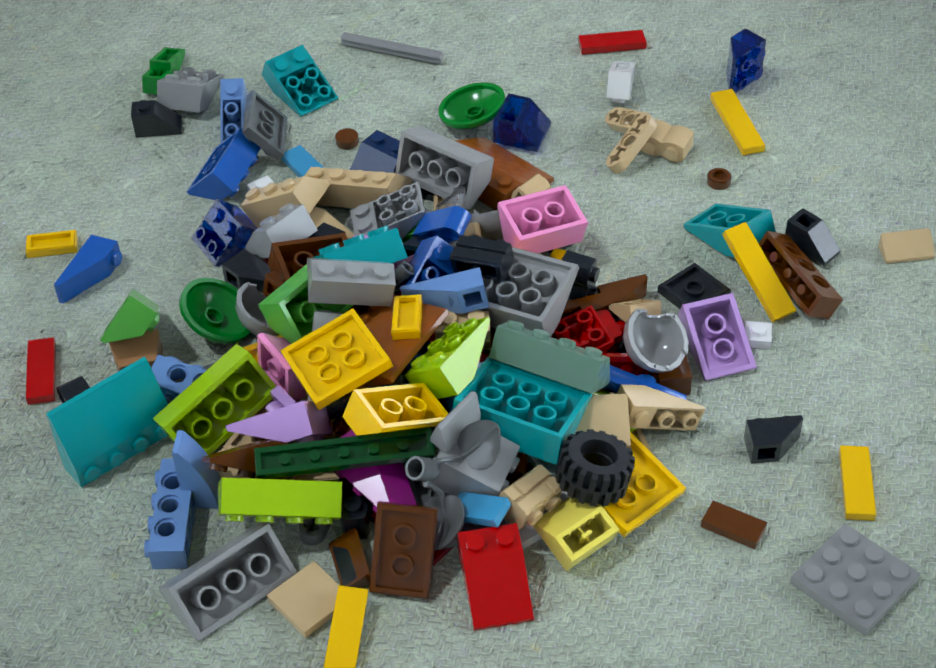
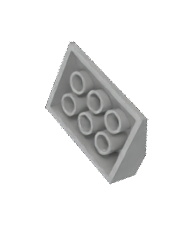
[479,247,579,337]

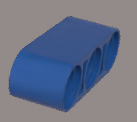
[412,206,472,243]

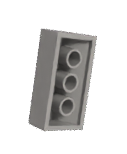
[395,126,494,209]
[158,523,297,641]

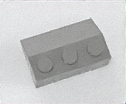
[307,258,395,307]

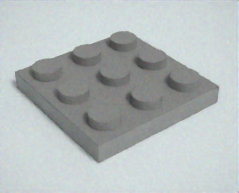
[790,523,920,636]

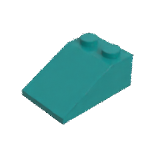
[683,203,776,257]

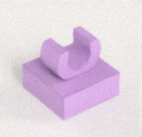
[265,385,296,412]

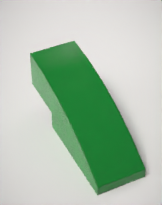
[142,47,185,95]

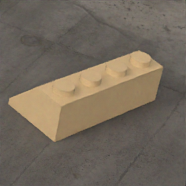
[305,167,413,208]

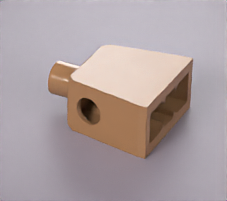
[109,329,163,371]

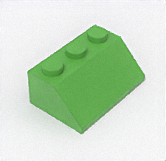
[258,264,353,344]
[100,289,160,343]

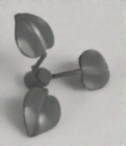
[402,420,501,549]

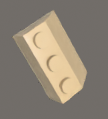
[240,176,330,228]

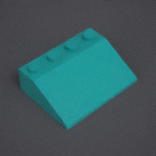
[453,356,592,465]
[46,357,168,488]

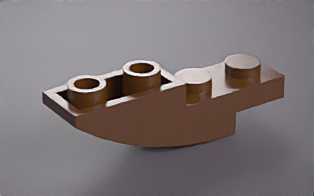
[560,274,648,320]

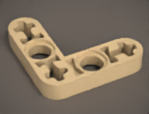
[605,107,657,174]

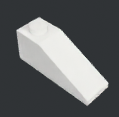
[606,61,636,103]

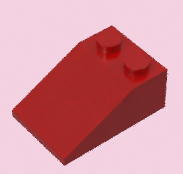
[457,523,534,631]

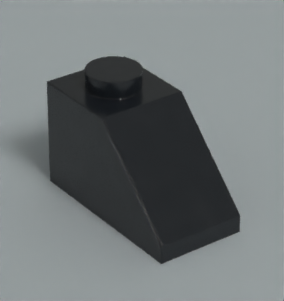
[131,100,182,138]

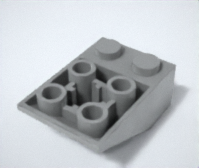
[157,67,224,113]
[350,182,426,240]

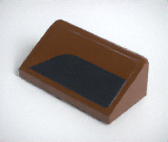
[329,528,371,588]

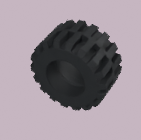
[555,429,635,507]

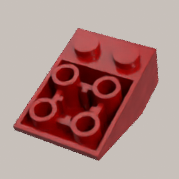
[551,305,615,353]

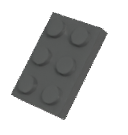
[242,90,288,161]

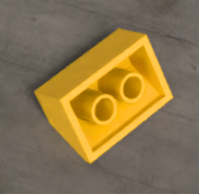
[342,383,449,436]

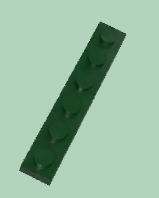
[254,427,435,479]

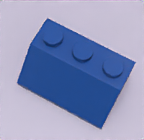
[186,128,261,201]

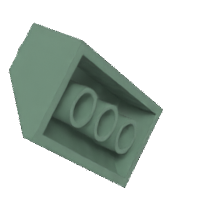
[489,320,610,394]

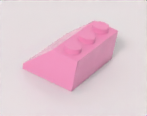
[497,185,588,254]

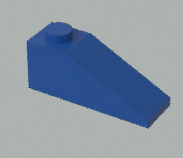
[54,235,122,304]

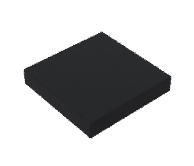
[657,263,731,309]

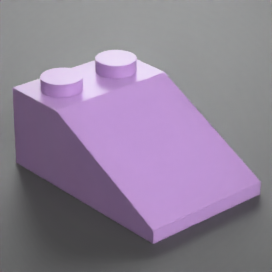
[677,293,757,381]
[226,401,333,443]

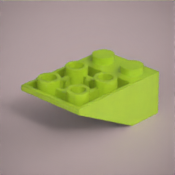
[404,317,490,399]

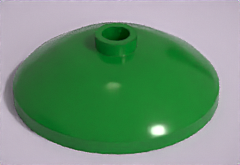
[438,82,506,130]
[179,278,250,344]

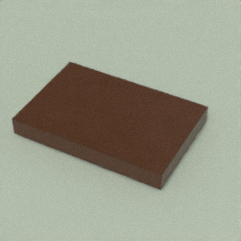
[369,501,438,599]

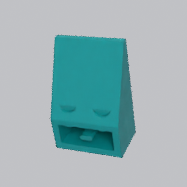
[261,44,339,117]
[313,225,408,263]

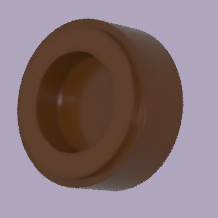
[335,128,359,150]
[707,168,732,190]

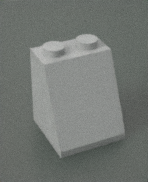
[420,436,520,496]

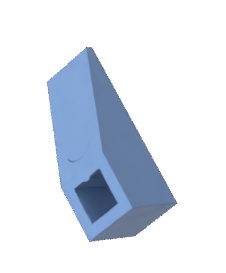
[220,78,247,143]
[400,267,489,314]

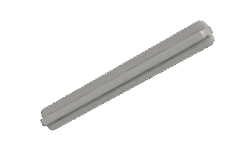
[341,32,443,64]

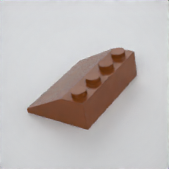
[455,137,554,210]
[356,296,449,389]

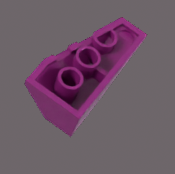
[333,429,417,512]

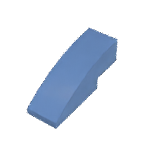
[172,430,221,509]

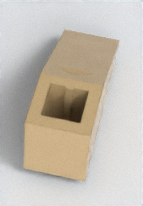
[617,384,705,430]

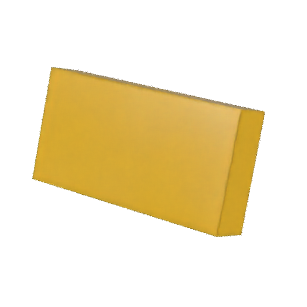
[26,230,78,258]
[391,294,423,340]

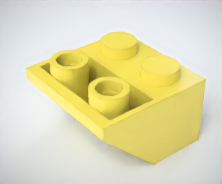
[533,497,620,571]

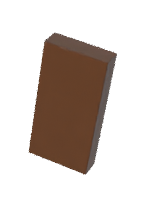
[701,500,767,549]

